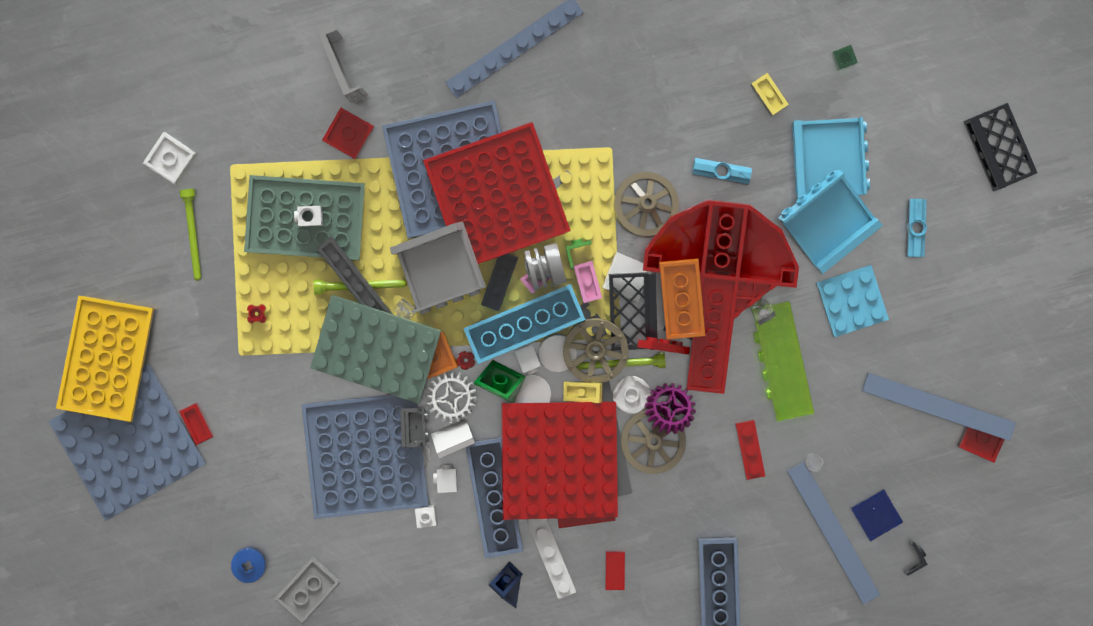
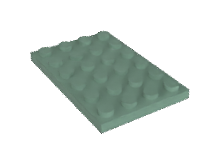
[244,175,365,260]
[310,295,442,404]

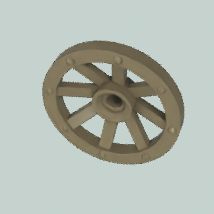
[614,172,679,237]
[563,318,628,383]
[621,409,686,474]

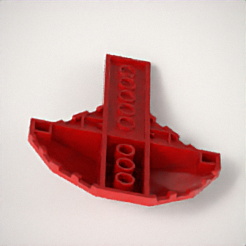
[642,200,799,394]

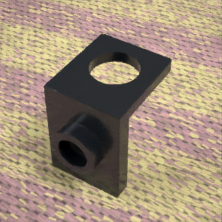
[904,541,928,576]

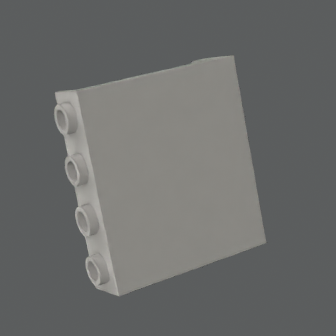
[316,23,368,103]
[390,221,486,315]

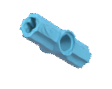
[692,158,752,185]
[907,199,927,257]

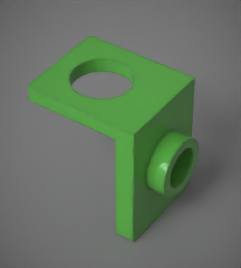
[565,239,592,269]

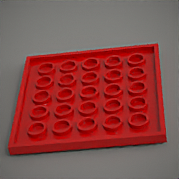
[423,122,571,264]
[501,402,618,520]

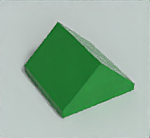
[474,360,526,403]

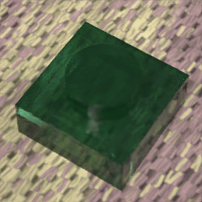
[832,45,858,70]

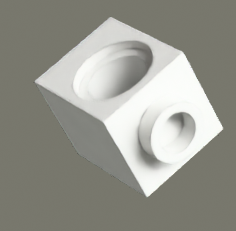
[294,206,323,227]
[515,345,541,375]
[415,505,437,528]

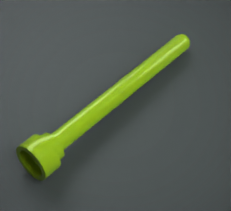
[179,189,201,281]
[313,279,406,295]
[576,353,666,370]

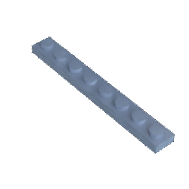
[446,0,583,99]

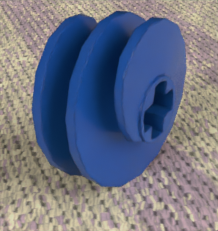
[231,548,266,583]

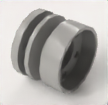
[524,243,567,290]

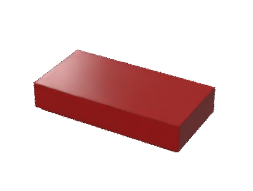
[179,403,214,445]
[605,551,625,590]

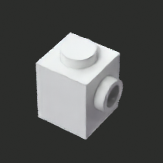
[433,464,458,493]

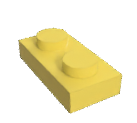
[751,73,789,116]
[563,381,602,403]

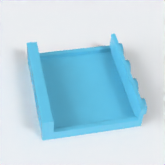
[792,117,870,199]
[778,170,883,274]

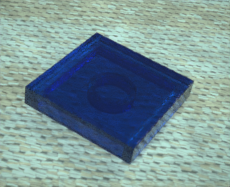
[851,489,903,542]

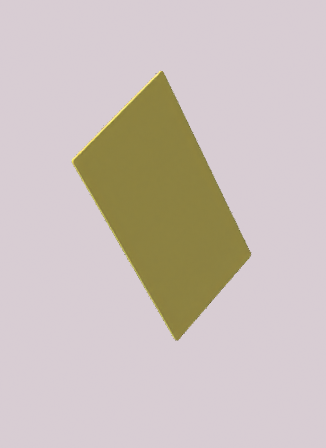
[230,147,621,356]

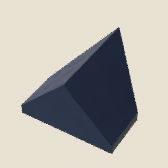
[488,561,523,608]

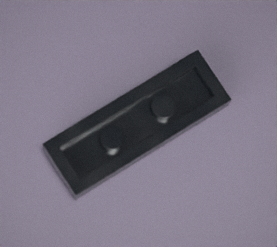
[481,254,518,311]

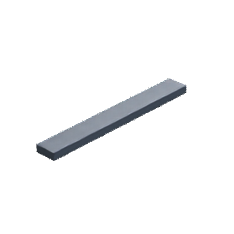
[863,373,1016,441]
[787,462,880,604]

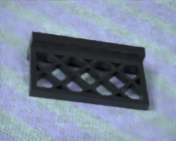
[964,103,1038,192]
[609,271,658,350]

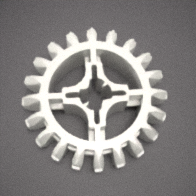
[426,371,478,423]

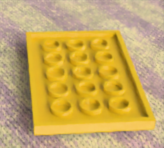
[56,295,154,422]

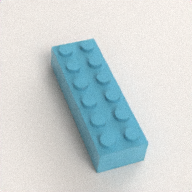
[463,284,585,364]

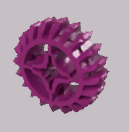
[644,383,696,435]

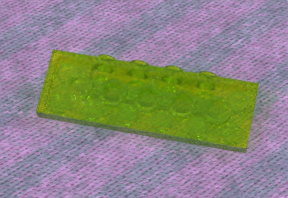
[752,301,814,421]

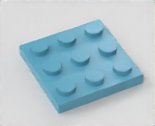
[816,265,889,337]

